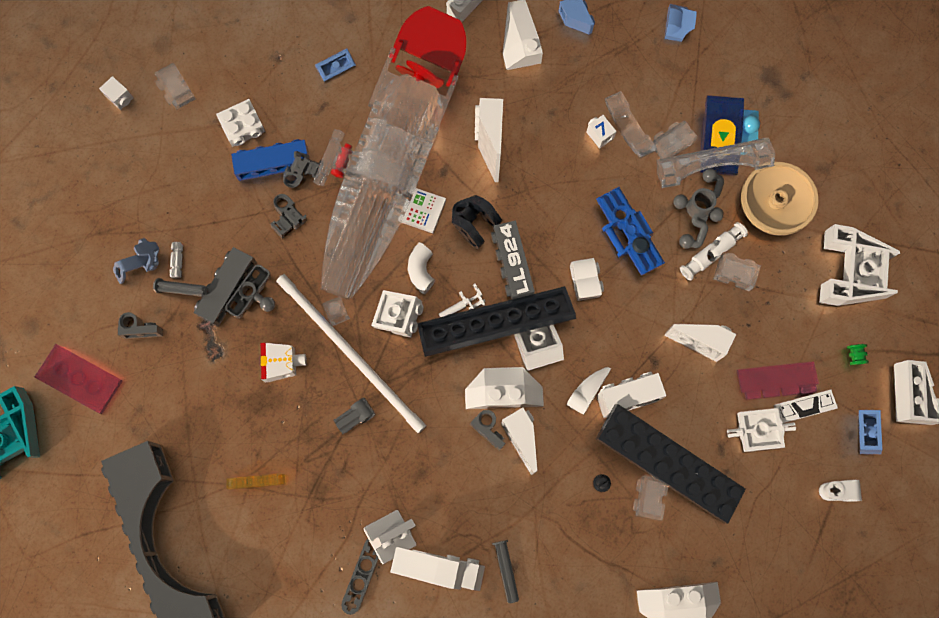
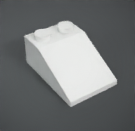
[664,324,736,362]
[514,325,564,371]
[501,408,537,475]

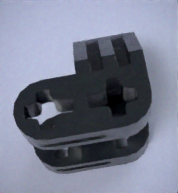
[452,195,503,249]

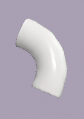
[407,242,435,294]

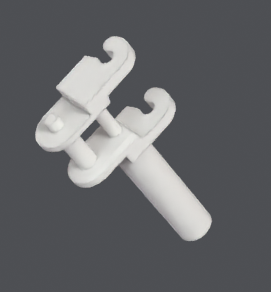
[439,284,485,317]

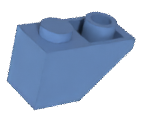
[558,0,595,34]

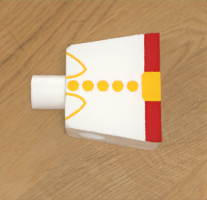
[260,343,307,383]

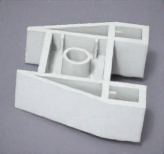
[820,224,900,306]
[391,547,485,591]

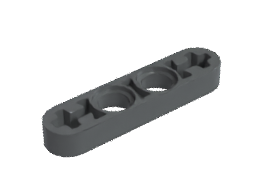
[341,539,379,615]

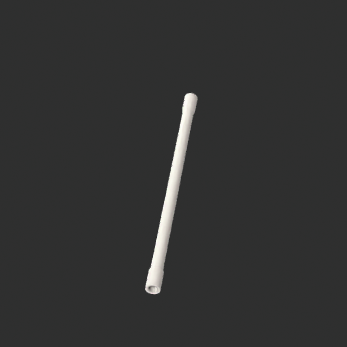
[276,274,427,434]

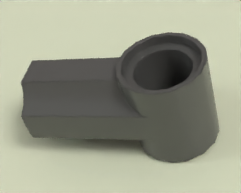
[333,398,376,435]

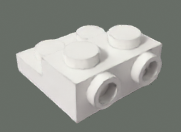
[216,99,266,147]
[371,290,423,337]

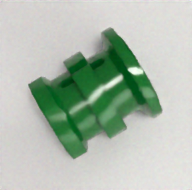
[847,344,869,365]

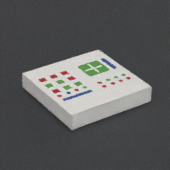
[398,186,446,233]

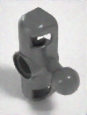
[225,265,275,319]

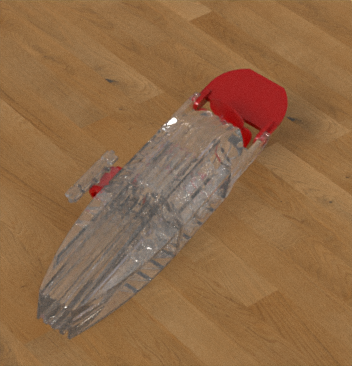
[313,6,467,301]

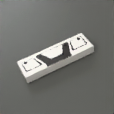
[774,390,838,423]

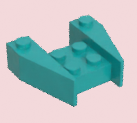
[0,386,40,479]

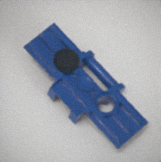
[596,187,665,276]

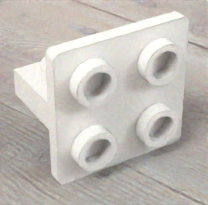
[364,510,416,564]

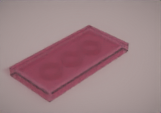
[34,344,123,414]

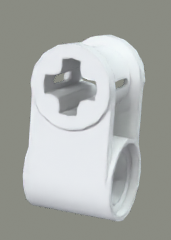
[819,480,862,502]

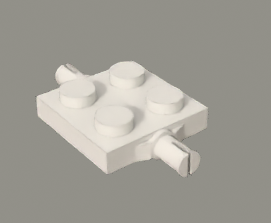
[727,408,796,452]

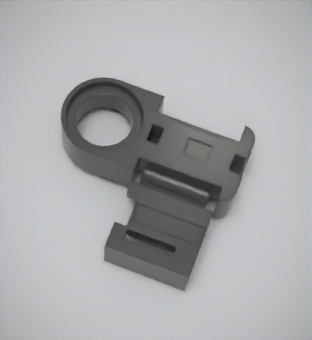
[283,151,324,188]
[271,194,307,239]

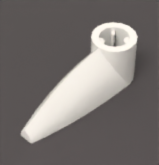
[567,367,611,415]

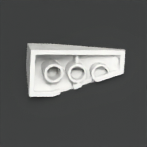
[503,0,543,70]

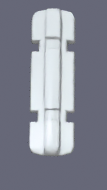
[170,242,183,279]

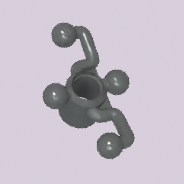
[673,168,724,249]

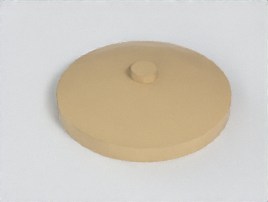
[741,162,818,235]

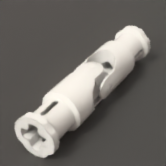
[680,222,748,280]

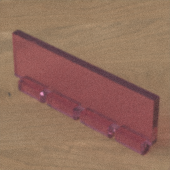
[737,361,819,400]

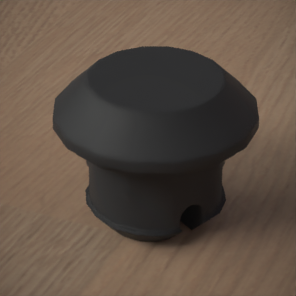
[593,474,611,492]

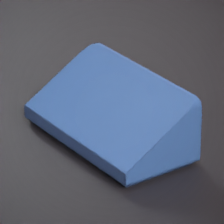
[315,48,356,81]

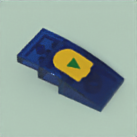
[700,95,744,175]

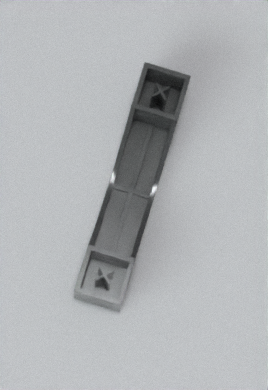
[101,441,225,618]

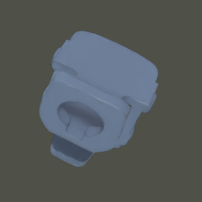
[113,238,159,284]

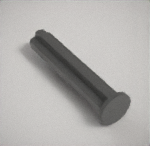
[153,278,207,297]
[492,540,519,603]

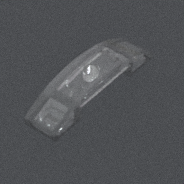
[605,91,657,158]

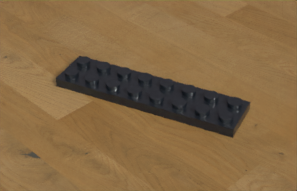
[417,286,576,357]
[596,404,746,524]

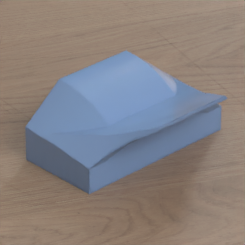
[664,4,697,42]

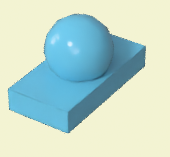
[738,109,760,147]

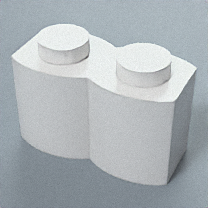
[570,258,604,301]

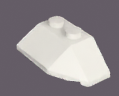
[465,367,544,409]
[636,582,721,618]

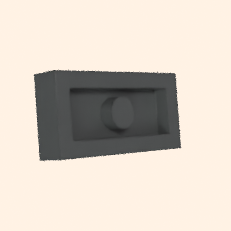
[118,312,163,339]
[470,410,505,451]

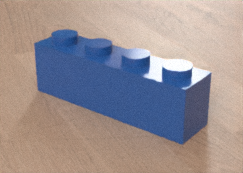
[231,139,309,181]

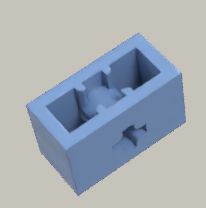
[858,410,882,454]

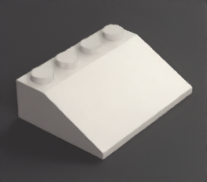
[475,98,503,182]

